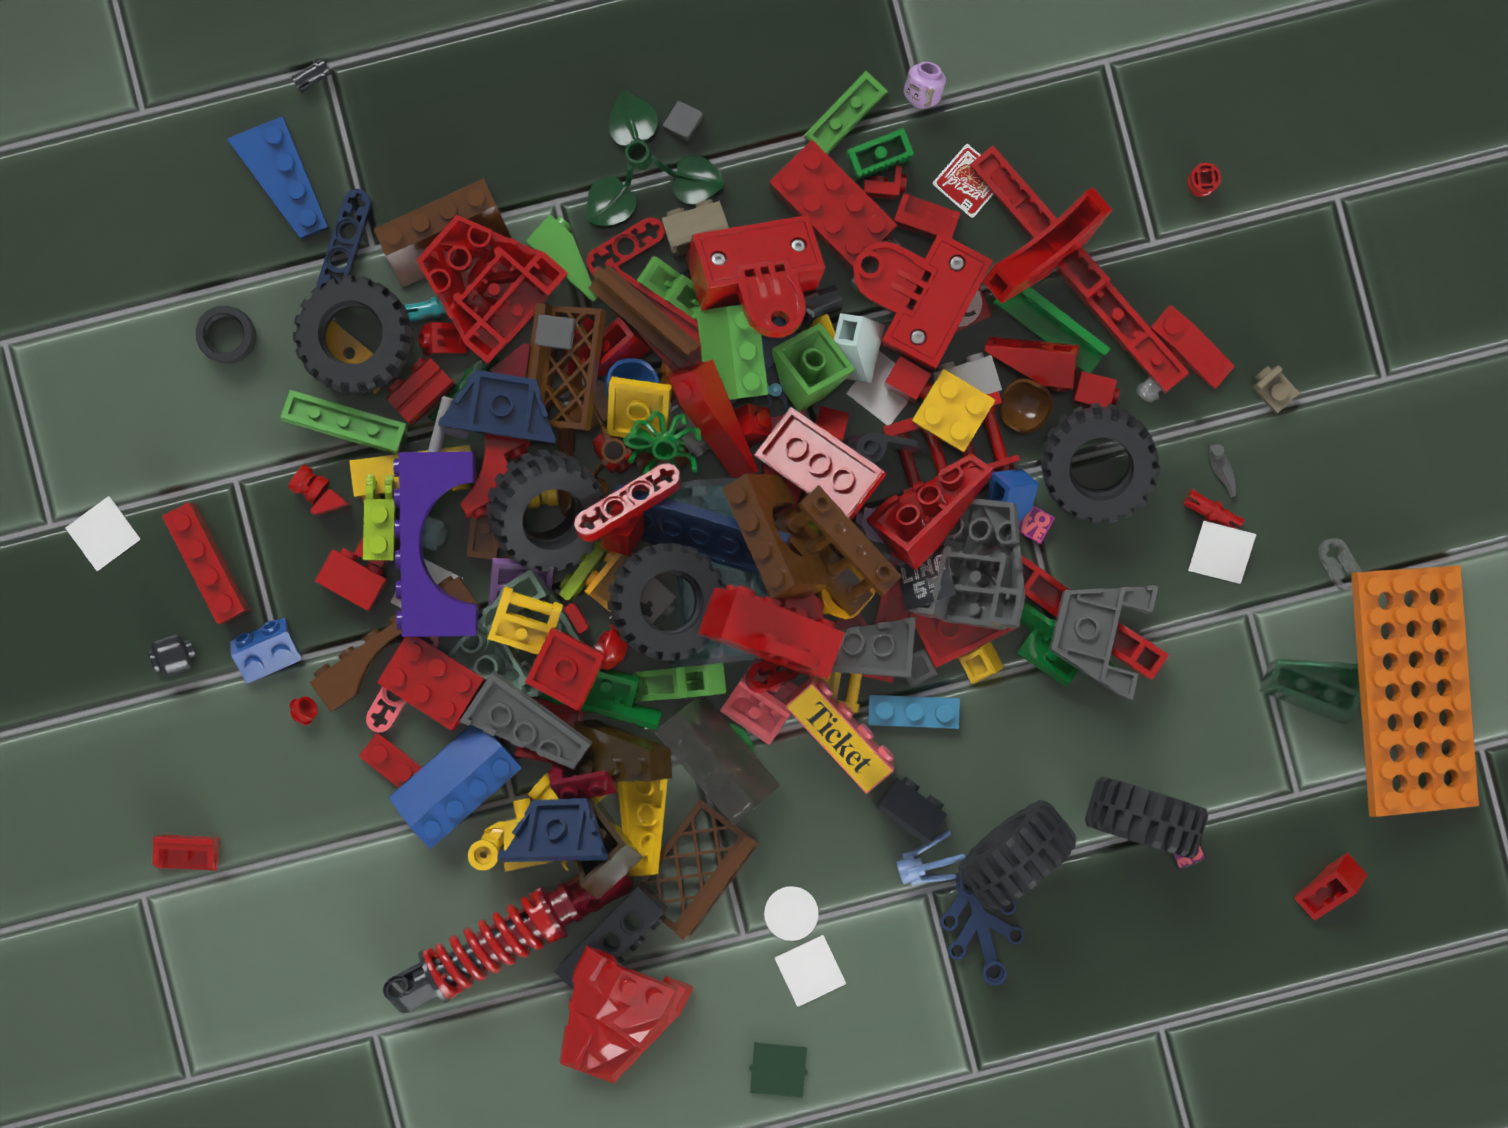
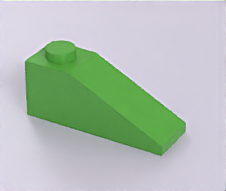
[526,215,599,305]

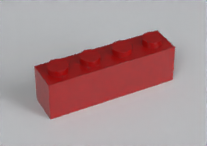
[162,502,251,624]

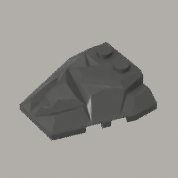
[908,499,1025,630]

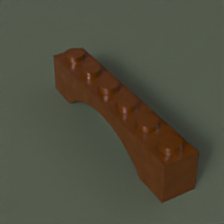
[309,576,482,712]

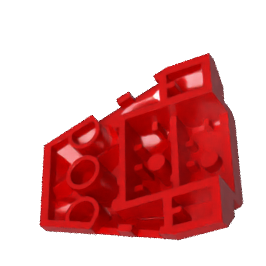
[416,215,568,364]
[559,945,694,1084]

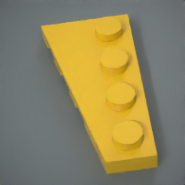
[617,779,668,876]

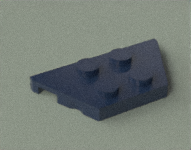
[438,370,555,445]
[497,798,607,862]

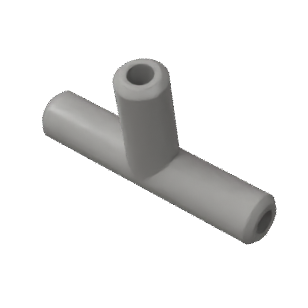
[428,396,470,452]

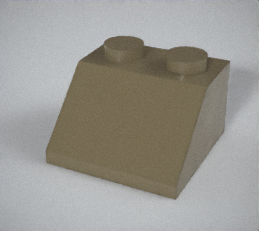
[662,199,729,258]

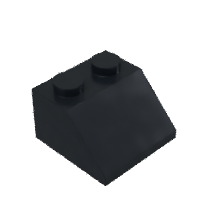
[876,776,947,846]

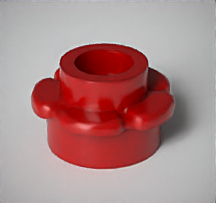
[289,696,318,725]

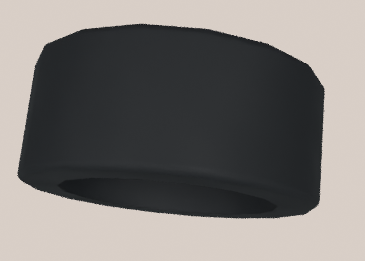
[196,305,256,364]

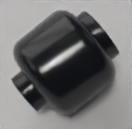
[147,634,195,678]

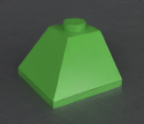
[772,323,855,412]

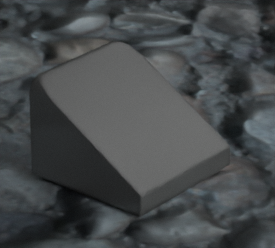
[663,101,704,142]
[535,315,576,350]

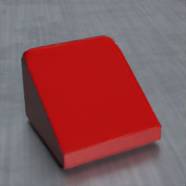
[310,489,351,516]

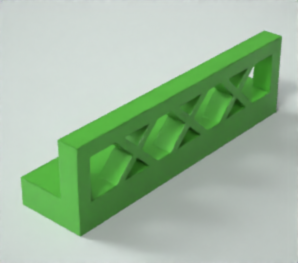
[280,390,408,455]

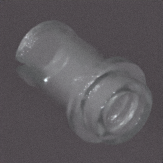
[1137,376,1161,403]

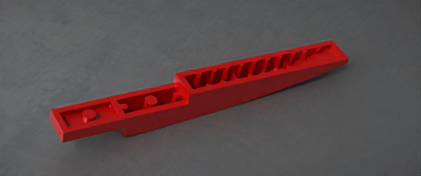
[970,146,1189,393]

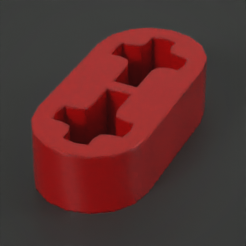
[745,660,799,693]

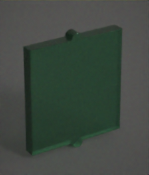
[749,1042,808,1098]

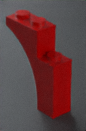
[983,187,1112,304]
[460,434,530,519]

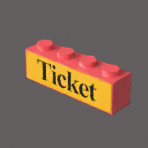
[785,676,894,794]

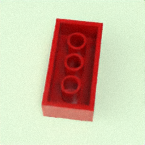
[769,140,897,272]

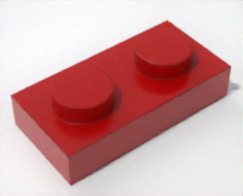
[359,732,422,788]

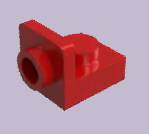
[863,165,907,200]
[418,322,467,356]

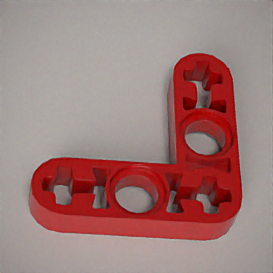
[586,217,665,317]

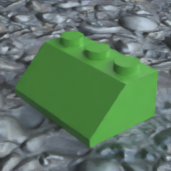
[696,305,768,400]

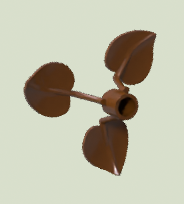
[558,375,689,516]

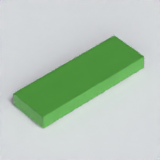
[804,71,888,155]

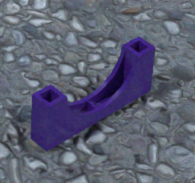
[394,451,478,637]

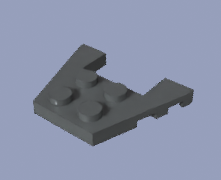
[1049,585,1159,701]

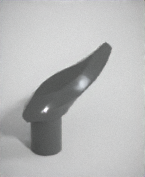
[1209,444,1236,498]

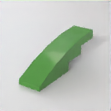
[637,256,729,320]

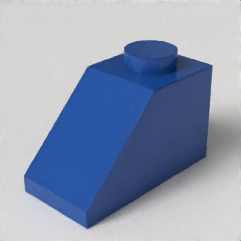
[986,469,1039,523]

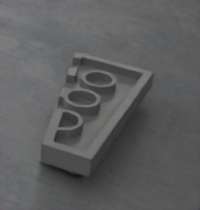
[831,617,916,678]
[459,672,593,769]

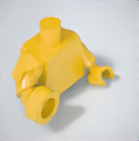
[468,797,577,872]

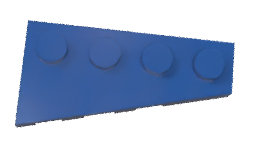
[227,116,329,240]

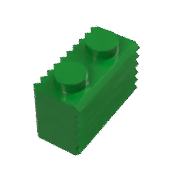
[846,128,914,182]

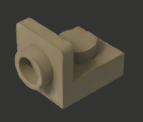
[1251,365,1300,414]

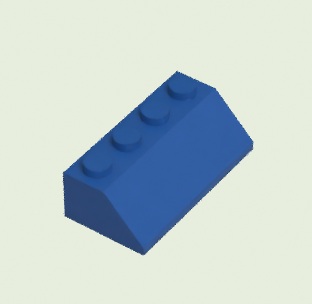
[389,725,522,849]

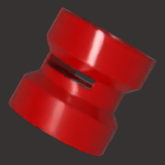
[1186,162,1221,197]
[288,464,330,505]

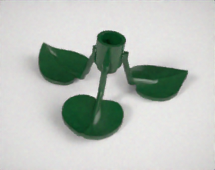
[586,90,725,226]

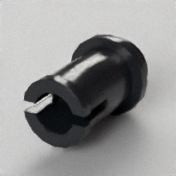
[291,58,332,93]

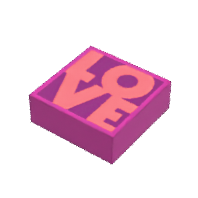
[1018,505,1055,544]

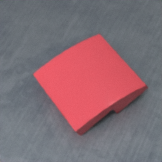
[720,658,799,745]

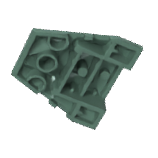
[448,569,584,697]

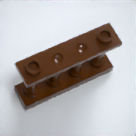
[774,485,902,616]

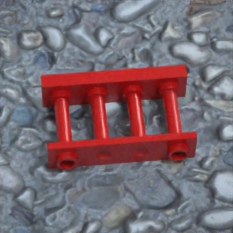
[882,391,1020,495]

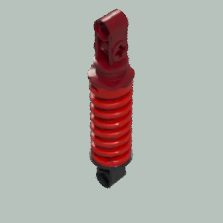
[383,872,634,1013]

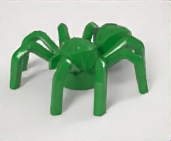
[623,410,701,478]

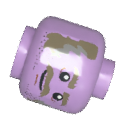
[903,62,946,109]

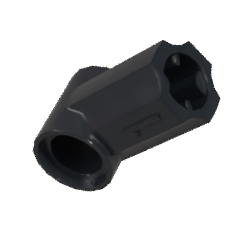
[797,284,843,331]

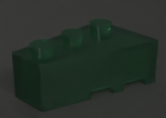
[1259,659,1361,724]

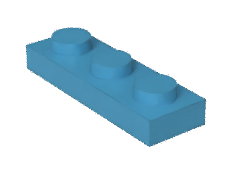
[868,695,960,729]

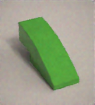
[633,663,726,702]

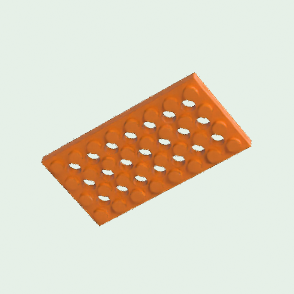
[1351,565,1479,817]

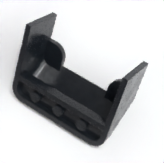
[819,433,932,568]

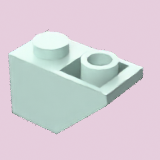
[834,313,885,383]

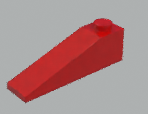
[664,359,759,479]
[866,453,994,570]

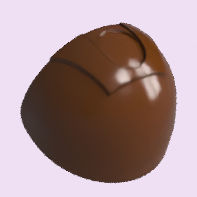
[1000,379,1053,433]

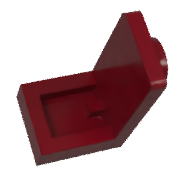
[549,761,617,799]

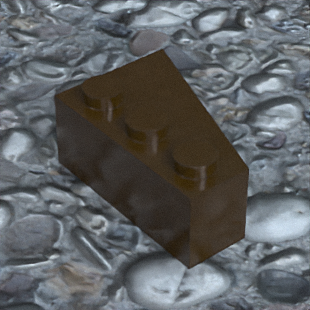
[574,719,672,782]

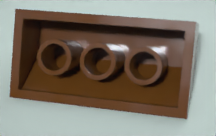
[374,178,512,288]

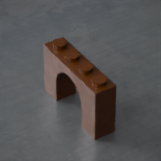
[722,474,831,599]

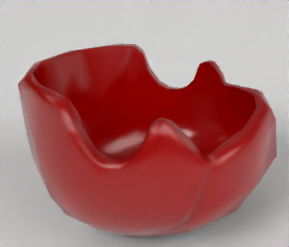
[594,624,628,670]

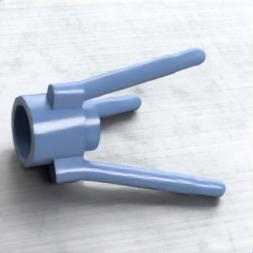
[896,830,966,886]

